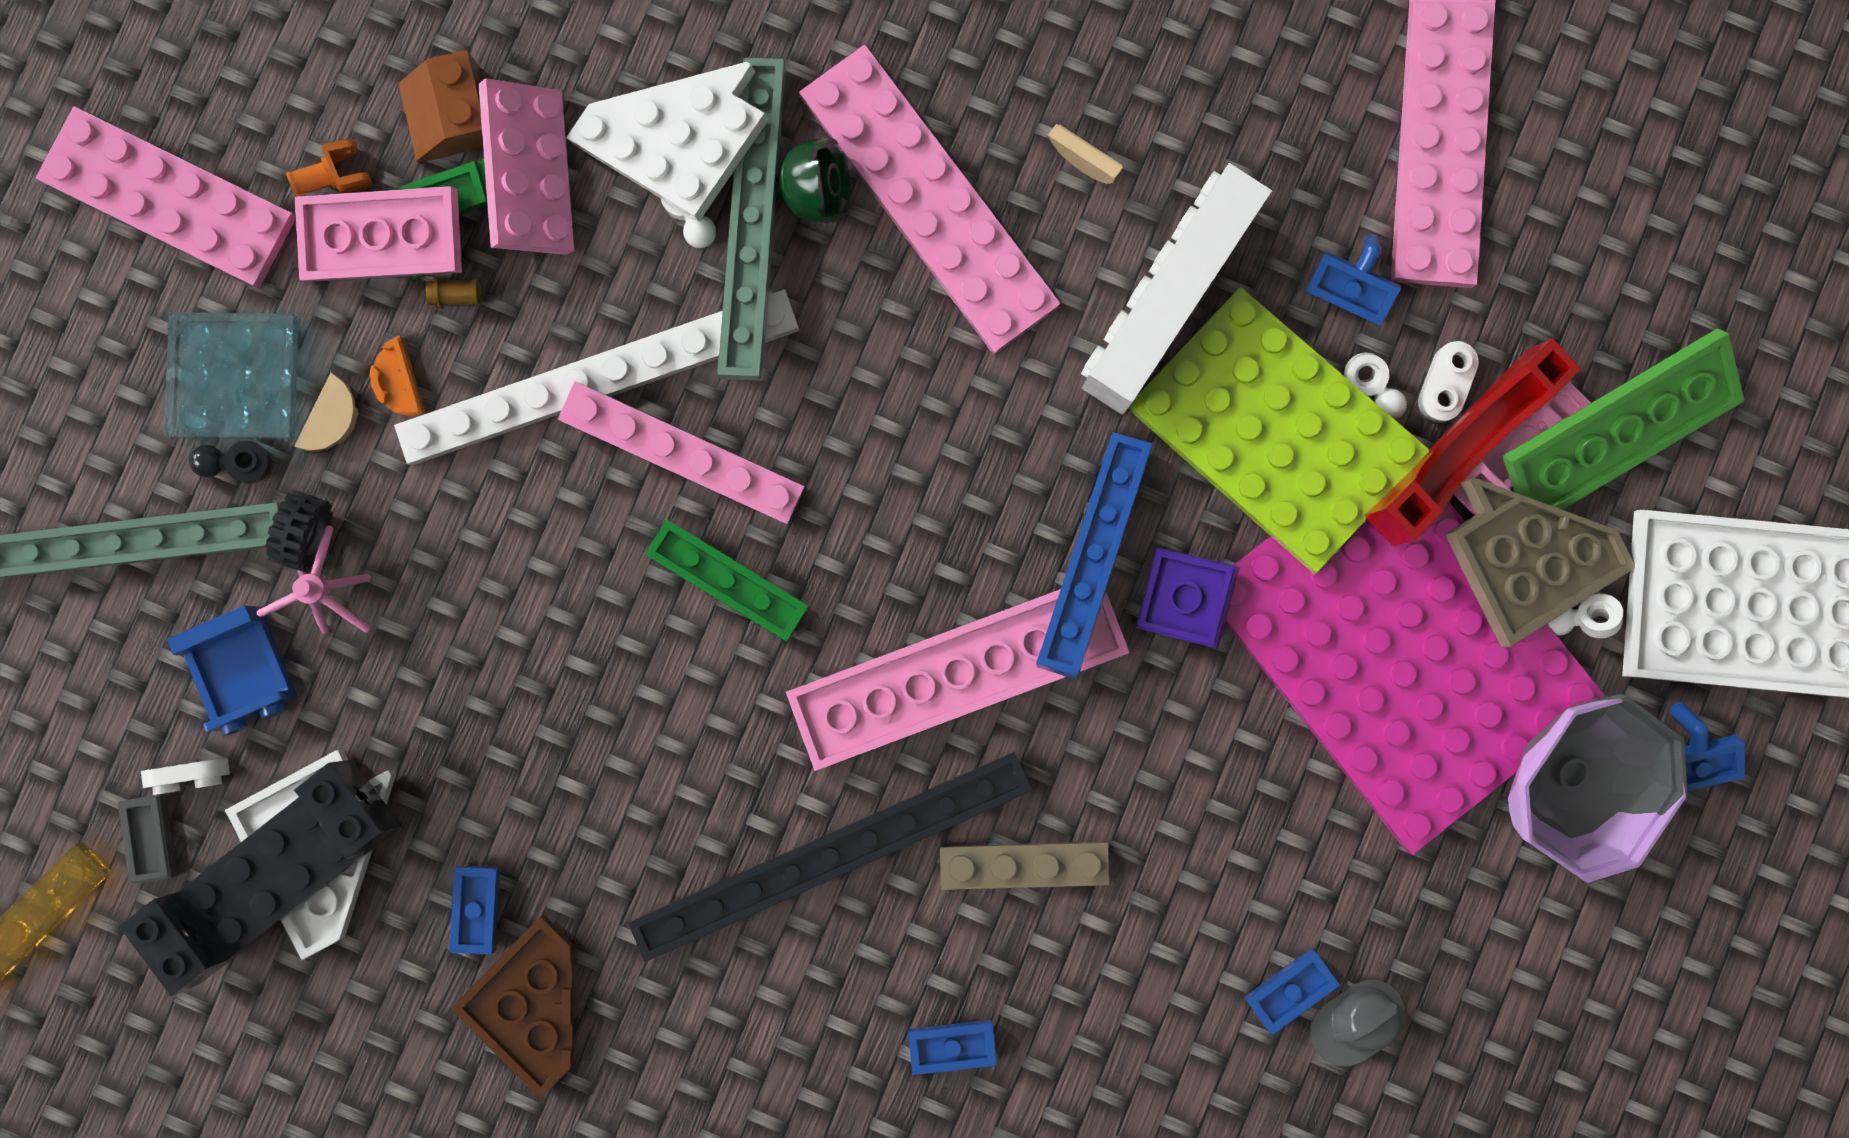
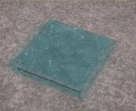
[164,313,299,440]

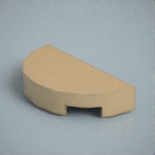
[1048,124,1123,184]
[294,373,358,452]

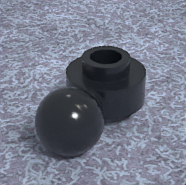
[189,441,271,484]

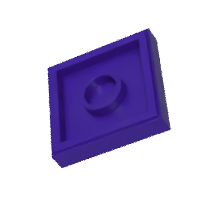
[1135,548,1240,649]

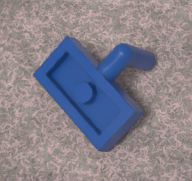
[1306,234,1401,326]
[1670,702,1745,792]

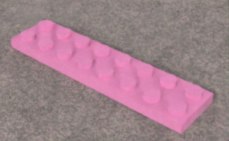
[1390,0,1495,288]
[799,44,1061,355]
[786,589,1130,771]

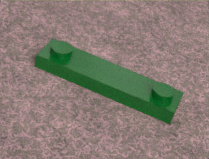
[645,519,810,642]

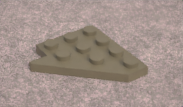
[1445,478,1635,647]

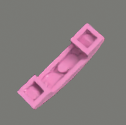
[1453,381,1591,516]

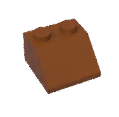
[398,50,483,163]

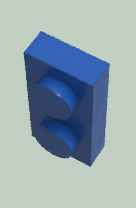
[449,865,500,954]
[1244,948,1340,1035]
[908,1019,997,1075]

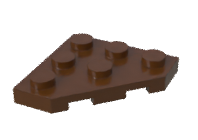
[451,915,574,1099]

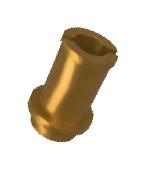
[426,276,481,309]

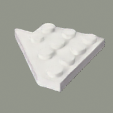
[566,62,769,222]
[225,749,396,960]

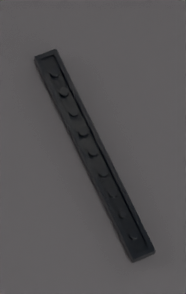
[628,752,1032,962]

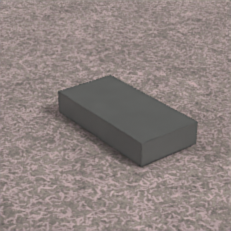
[118,794,177,885]

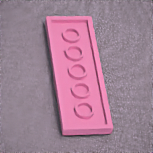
[36,106,296,289]

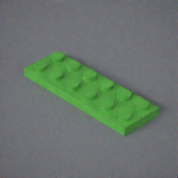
[1503,328,1744,510]

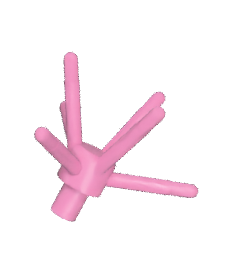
[257,525,371,634]

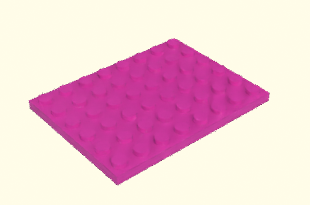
[1225,502,1605,855]

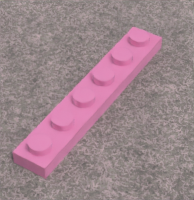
[557,381,805,524]

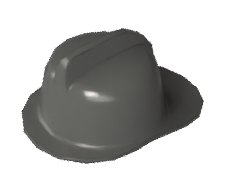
[1310,979,1405,1066]

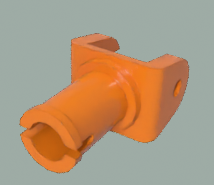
[285,139,372,197]

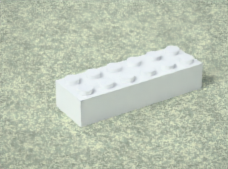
[1081,163,1272,415]

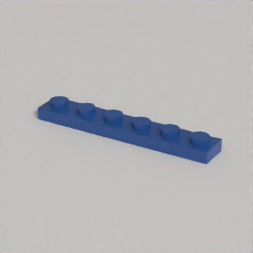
[1036,432,1153,680]

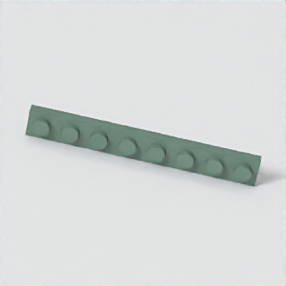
[717,58,786,381]
[0,502,280,579]

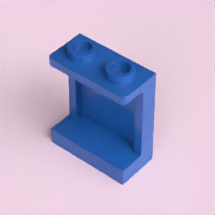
[166,605,298,736]

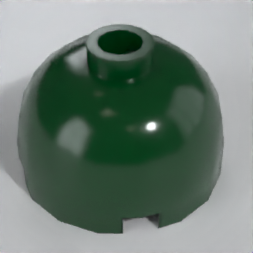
[776,138,850,223]

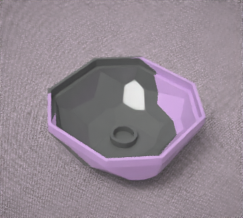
[1508,694,1688,883]

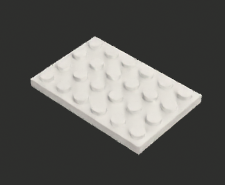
[1622,510,1849,698]

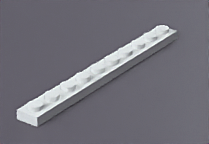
[394,289,800,466]

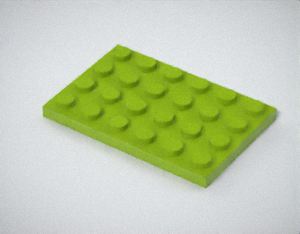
[1128,287,1430,575]

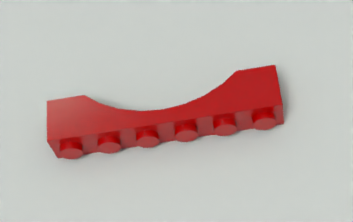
[1365,338,1581,546]

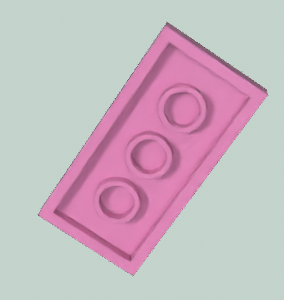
[479,78,574,255]
[295,186,462,282]

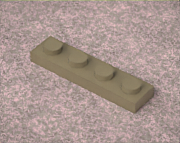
[940,841,1109,890]

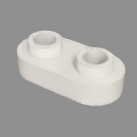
[1418,341,1479,423]
[141,758,230,795]

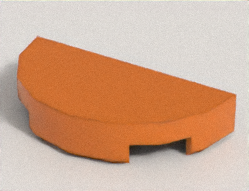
[370,335,426,417]

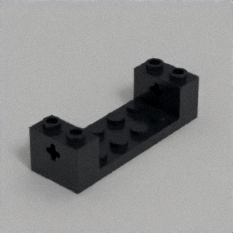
[119,759,402,996]

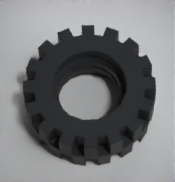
[266,490,333,572]

